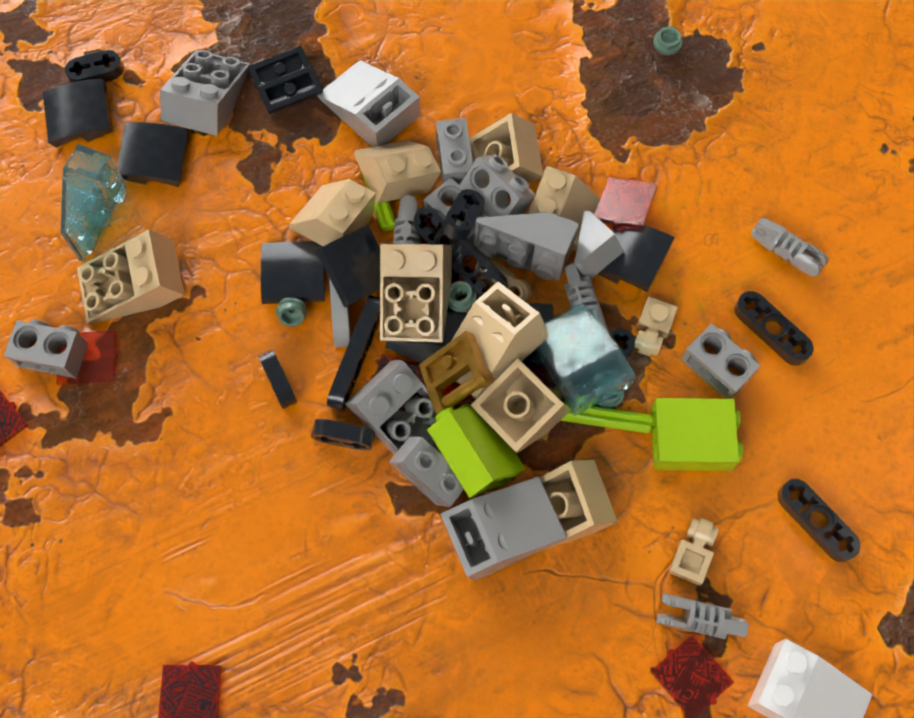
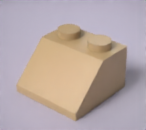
[469,113,543,184]
[354,140,441,204]
[528,166,601,252]
[289,179,376,246]
[471,358,570,453]
[540,460,618,549]

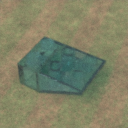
[60,144,127,262]
[536,304,636,416]

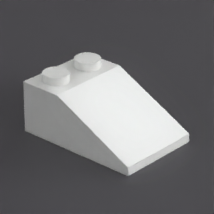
[747,639,873,718]

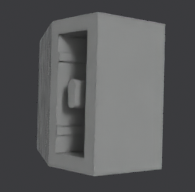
[160,50,250,136]
[317,60,420,147]
[474,212,579,282]
[345,360,442,455]
[441,477,567,581]

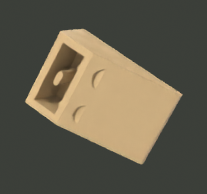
[77,229,185,324]
[380,244,452,342]
[451,282,550,399]

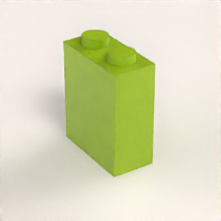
[650,398,743,471]
[427,404,526,498]

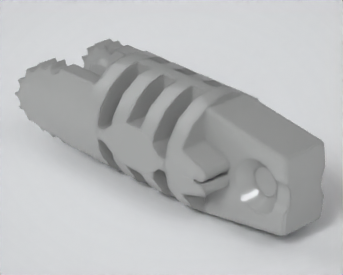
[393,194,421,244]
[751,217,829,277]
[564,263,609,343]
[656,593,749,639]

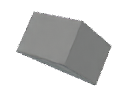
[575,211,624,279]

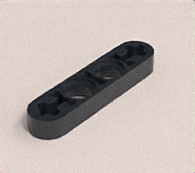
[413,207,508,297]
[327,295,380,412]

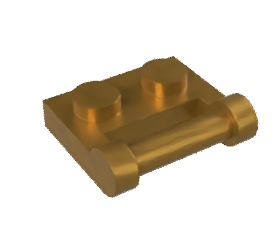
[419,331,494,414]

